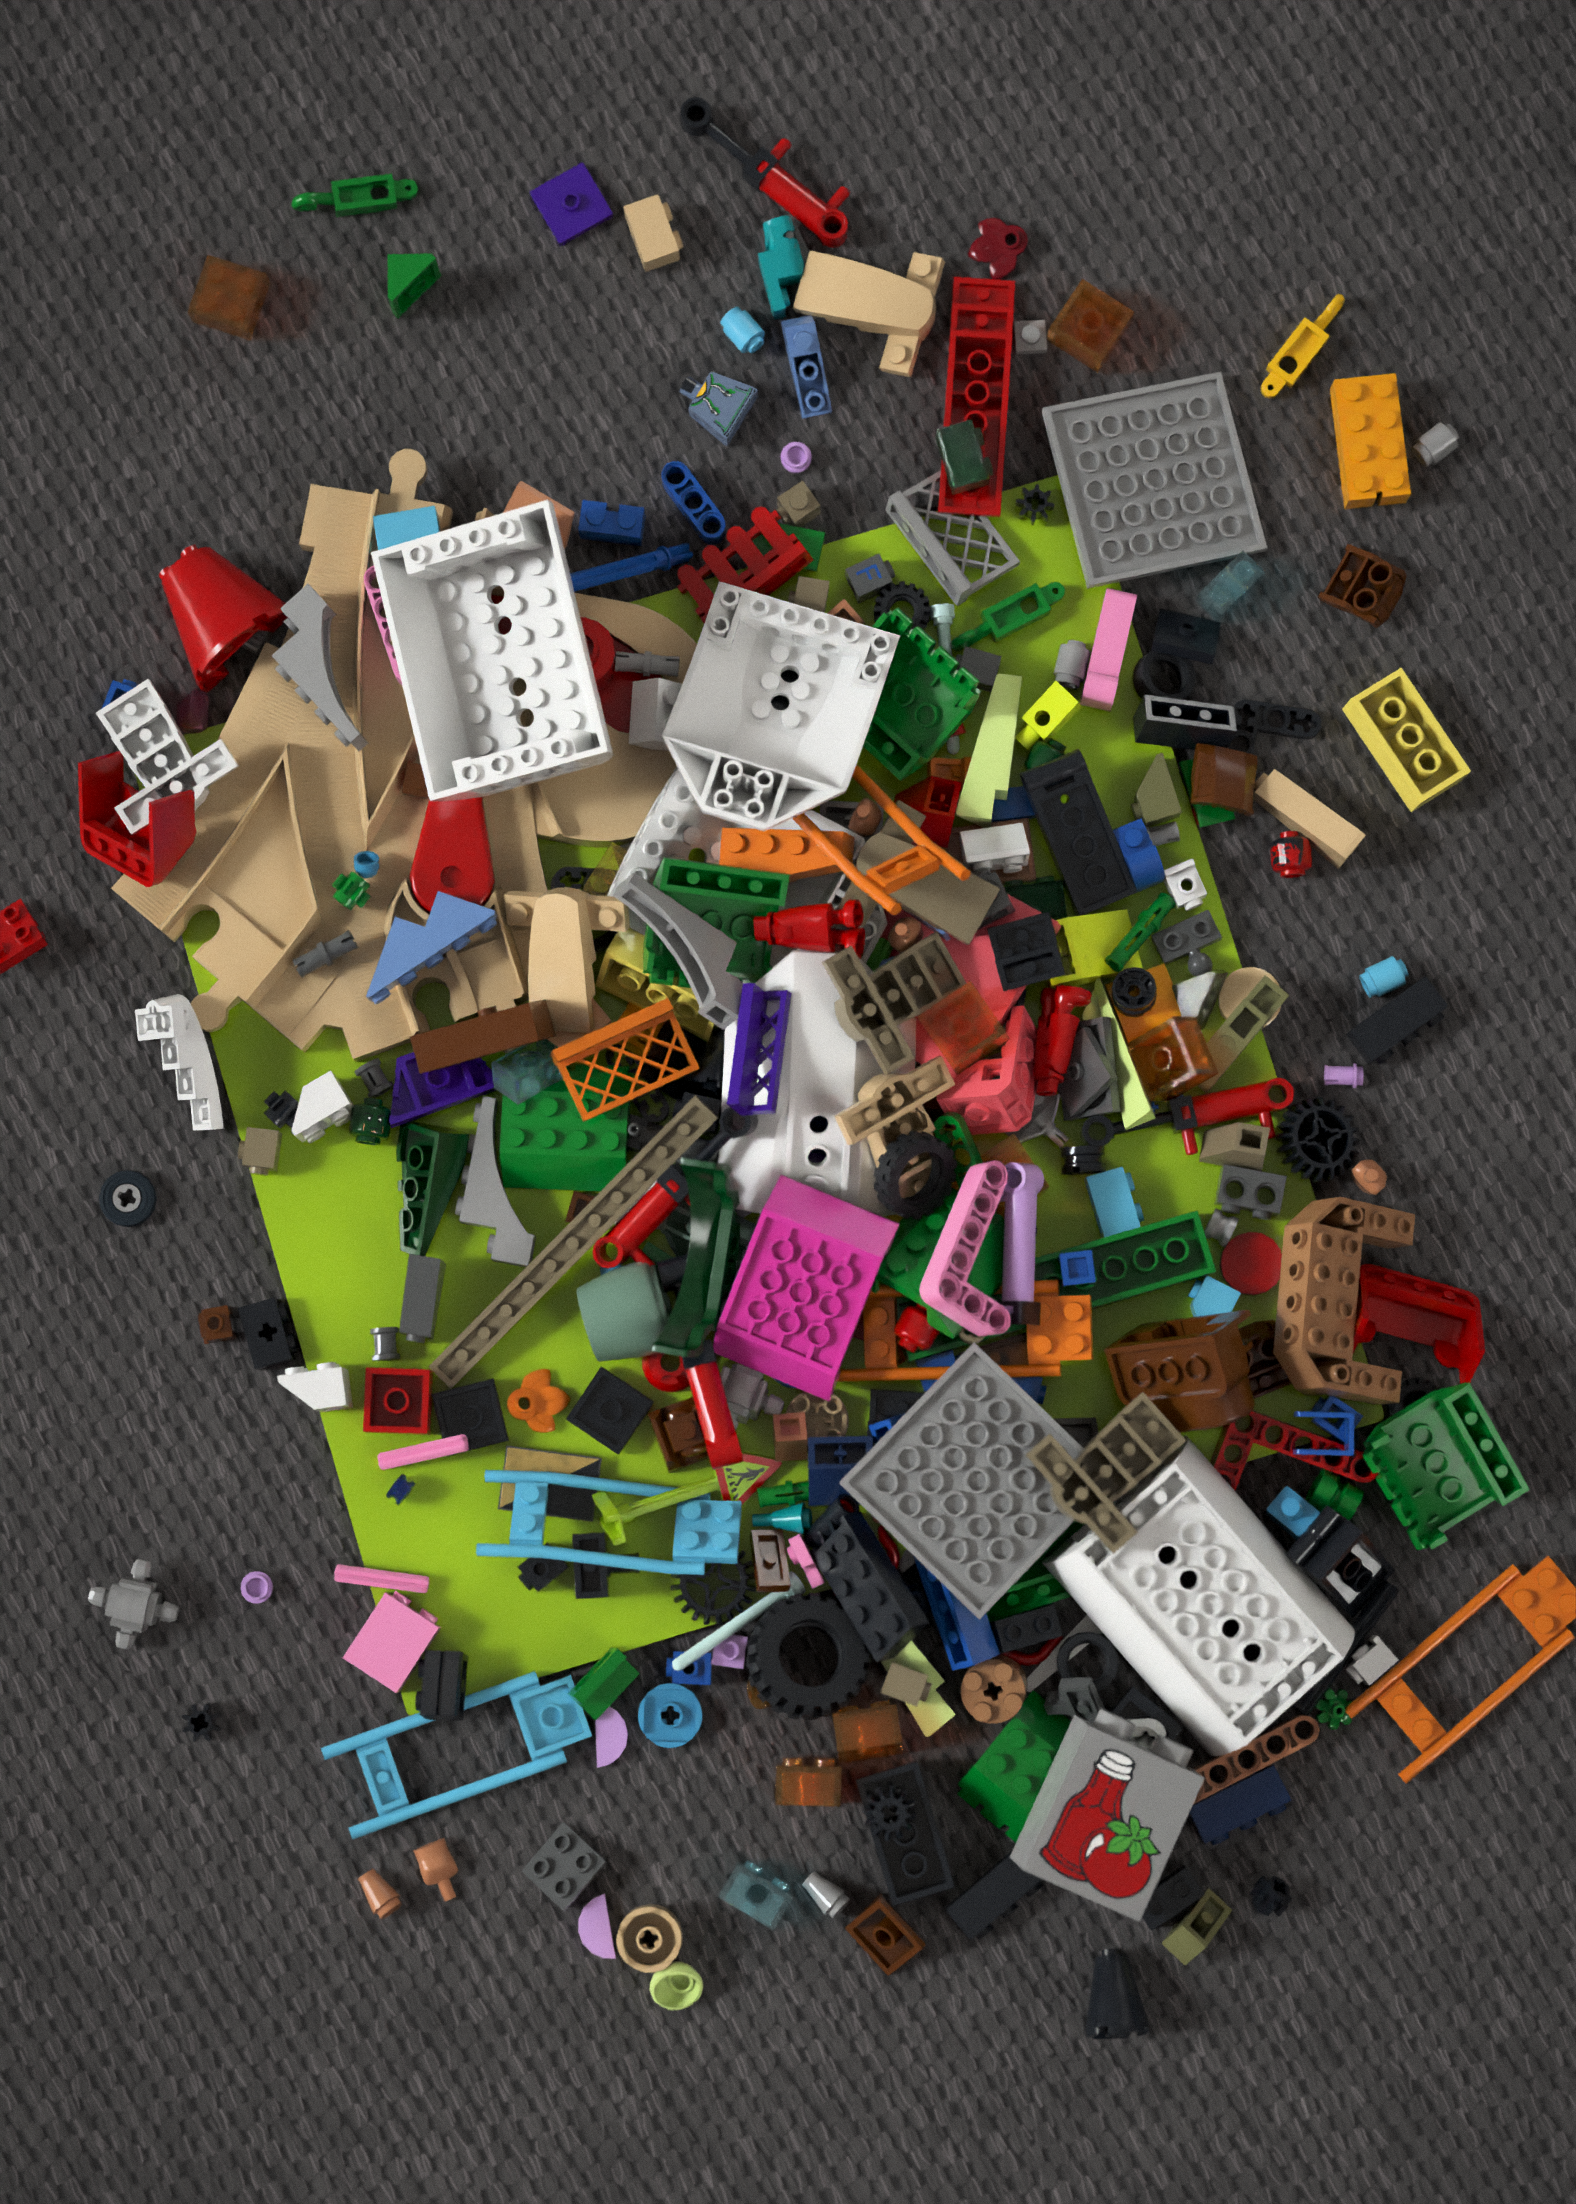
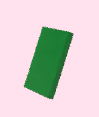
[568,1647,640,1721]

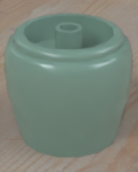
[577,1262,672,1362]

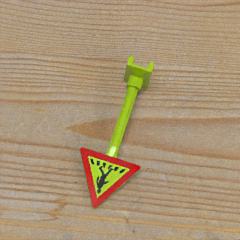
[592,1451,782,1546]

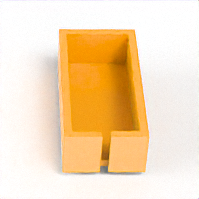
[1330,373,1411,509]

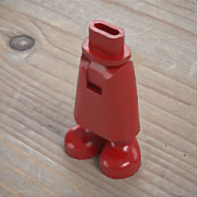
[753,899,865,959]
[1034,985,1092,1097]

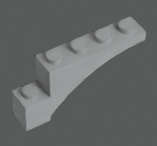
[272,584,368,751]
[613,873,744,1030]
[455,1096,536,1267]

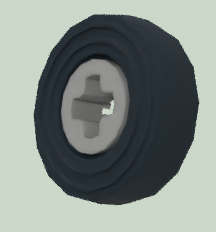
[99,1170,157,1227]

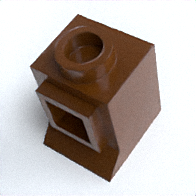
[198,1305,237,1344]

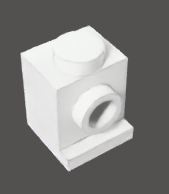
[1163,858,1207,911]
[1346,1635,1398,1685]

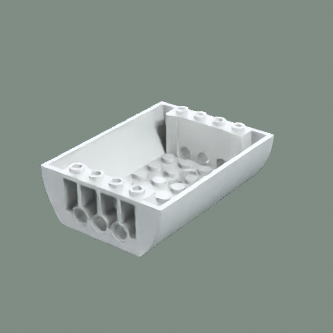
[371,500,613,801]
[1042,1435,1355,1756]

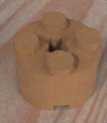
[961,1654,1028,1724]

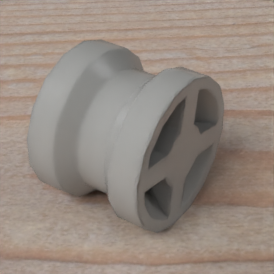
[1204,1208,1239,1247]

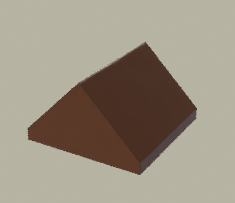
[845,1894,926,1976]

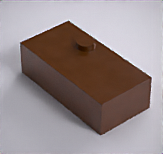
[410,999,556,1074]

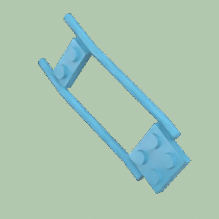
[476,1470,742,1575]
[321,1671,592,1840]

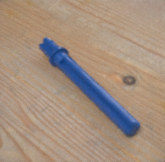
[570,543,693,592]

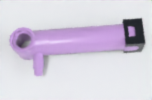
[996,1162,1044,1325]

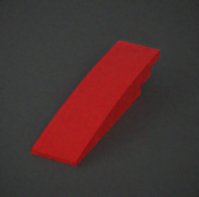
[938,277,1015,517]

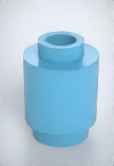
[720,307,765,353]
[1359,956,1409,998]

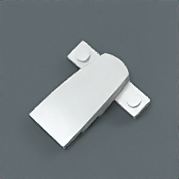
[96,679,239,835]
[135,994,224,1131]

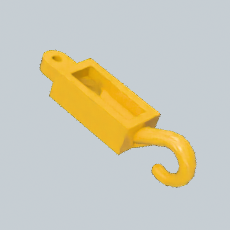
[1261,294,1345,398]

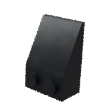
[1300,1511,1395,1618]

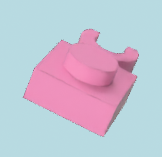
[786,1534,825,1588]

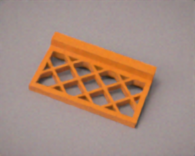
[550,998,700,1122]

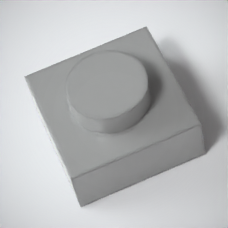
[1014,320,1047,355]

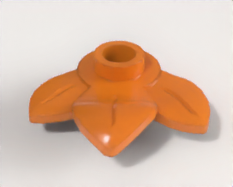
[507,1369,570,1433]

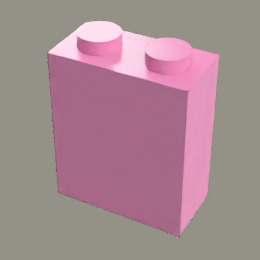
[343,1591,442,1693]

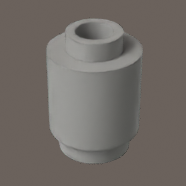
[1411,422,1459,467]
[1053,640,1091,689]

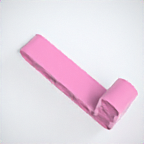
[920,1161,1011,1337]

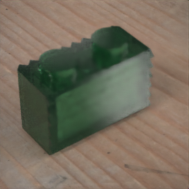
[935,420,993,495]
[1004,876,1067,920]

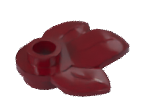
[968,218,1028,279]

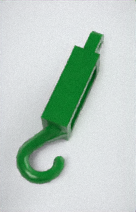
[291,173,418,217]
[950,582,1065,651]

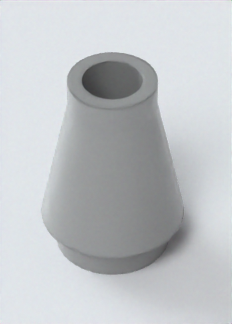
[802,1871,850,1919]

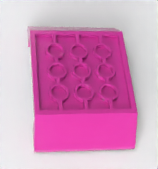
[713,1175,900,1401]

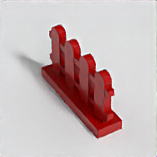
[677,507,814,623]

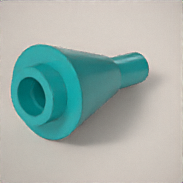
[752,1502,812,1534]

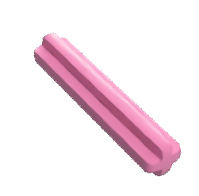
[377,1434,469,1470]
[334,1564,429,1593]

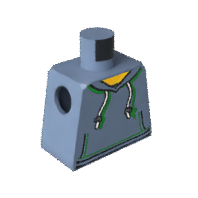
[679,372,758,447]

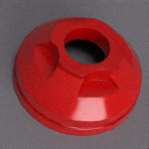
[642,1352,690,1393]

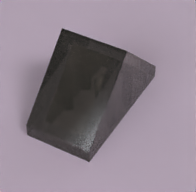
[1172,970,1228,1031]

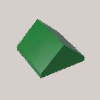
[388,253,441,319]

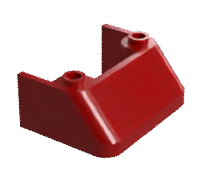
[78,751,197,887]
[1353,1264,1485,1384]

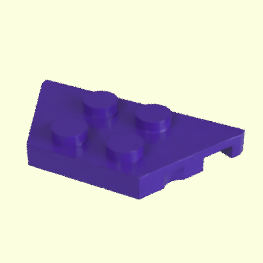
[389,1052,505,1128]

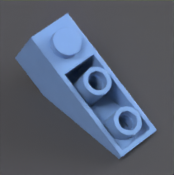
[781,315,832,419]

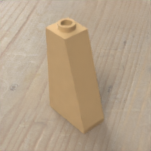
[1253,769,1366,869]

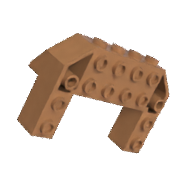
[1273,1197,1415,1405]

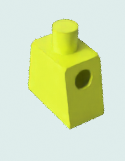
[1015,681,1082,750]

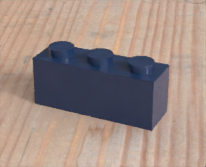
[1189,1764,1291,1846]

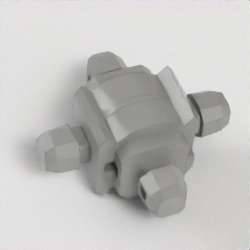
[720,1364,784,1431]
[88,1559,179,1650]

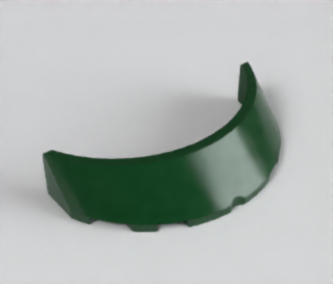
[652,1157,740,1357]

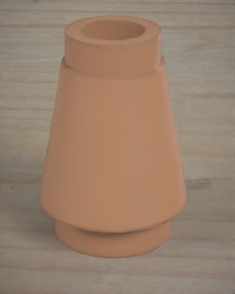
[358,1869,402,1919]

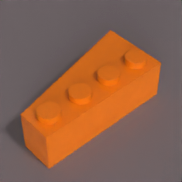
[719,828,855,883]

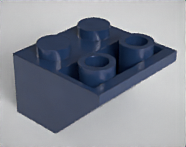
[808,1436,873,1506]

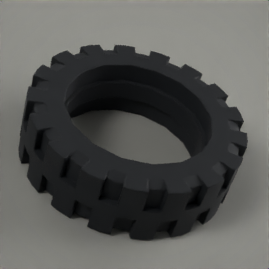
[873,1131,957,1219]

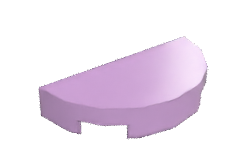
[595,1706,628,1768]
[578,1893,616,1958]

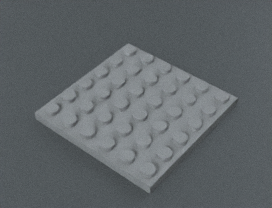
[1041,372,1267,589]
[839,1343,1084,1620]

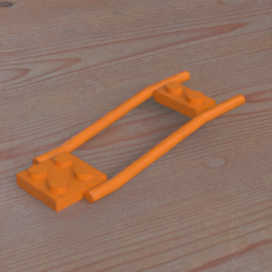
[792,765,971,915]
[838,1280,1093,1382]
[1345,1556,1576,1784]

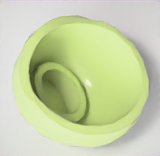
[650,1961,703,2010]

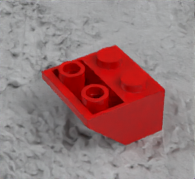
[894,776,962,848]

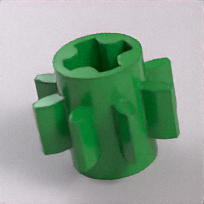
[331,871,371,910]

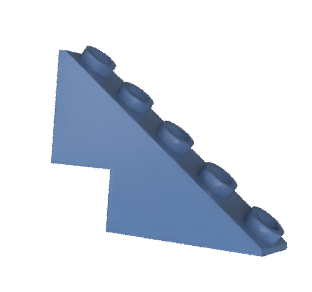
[366,891,497,1004]

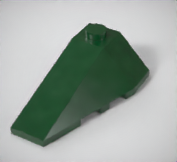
[396,1121,469,1256]

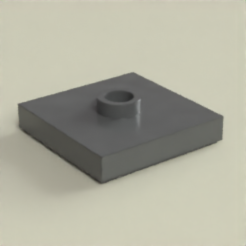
[1057,1027,1118,1117]

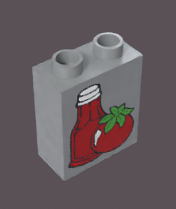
[1010,1708,1205,1922]

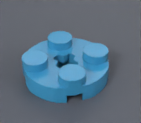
[638,1683,702,1748]

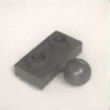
[1151,910,1222,978]

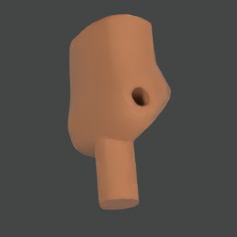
[848,798,882,837]
[888,917,923,953]
[1351,1159,1387,1195]
[413,1838,458,1901]

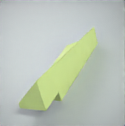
[956,674,1022,828]
[1082,978,1156,1130]
[882,1641,956,1737]

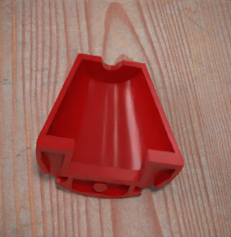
[159,545,288,693]

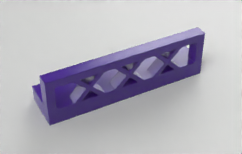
[727,983,791,1116]

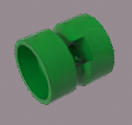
[1305,1469,1364,1521]

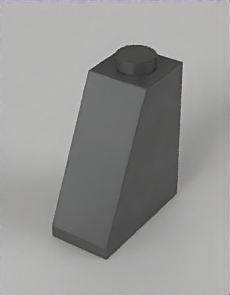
[399,1254,446,1343]

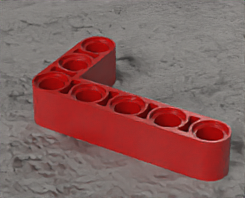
[1210,1410,1378,1491]

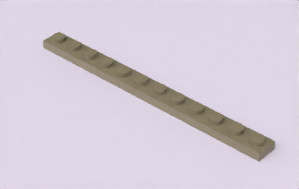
[429,1095,718,1389]

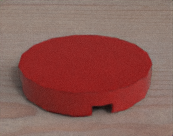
[1219,1232,1282,1296]

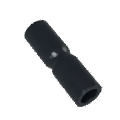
[1285,1505,1341,1567]

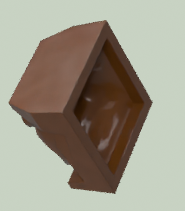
[647,1397,709,1473]

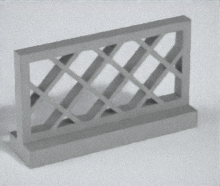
[885,470,1020,606]

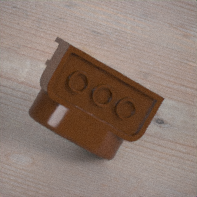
[1104,1310,1255,1432]

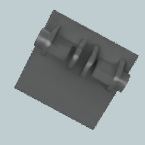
[522,1822,606,1912]

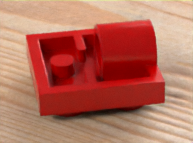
[0,898,48,975]

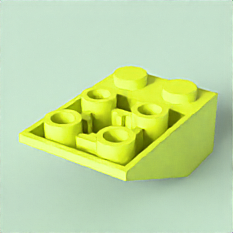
[1047,909,1143,989]

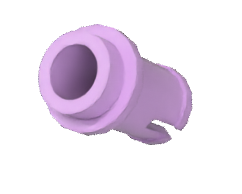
[1324,1063,1363,1088]

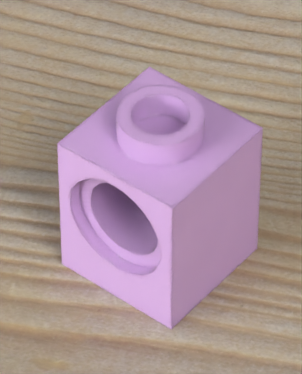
[711,1634,748,1669]

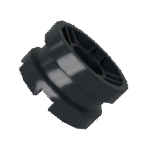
[1112,967,1157,1017]
[1060,1145,1106,1175]

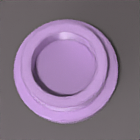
[781,442,812,473]
[241,1571,273,1603]

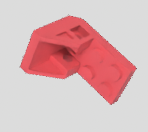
[937,1005,1037,1135]

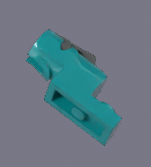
[758,215,809,320]

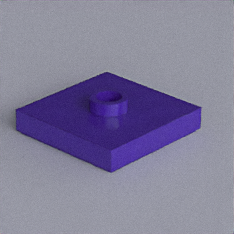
[529,162,614,246]

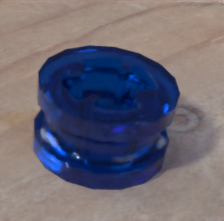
[386,1474,416,1506]

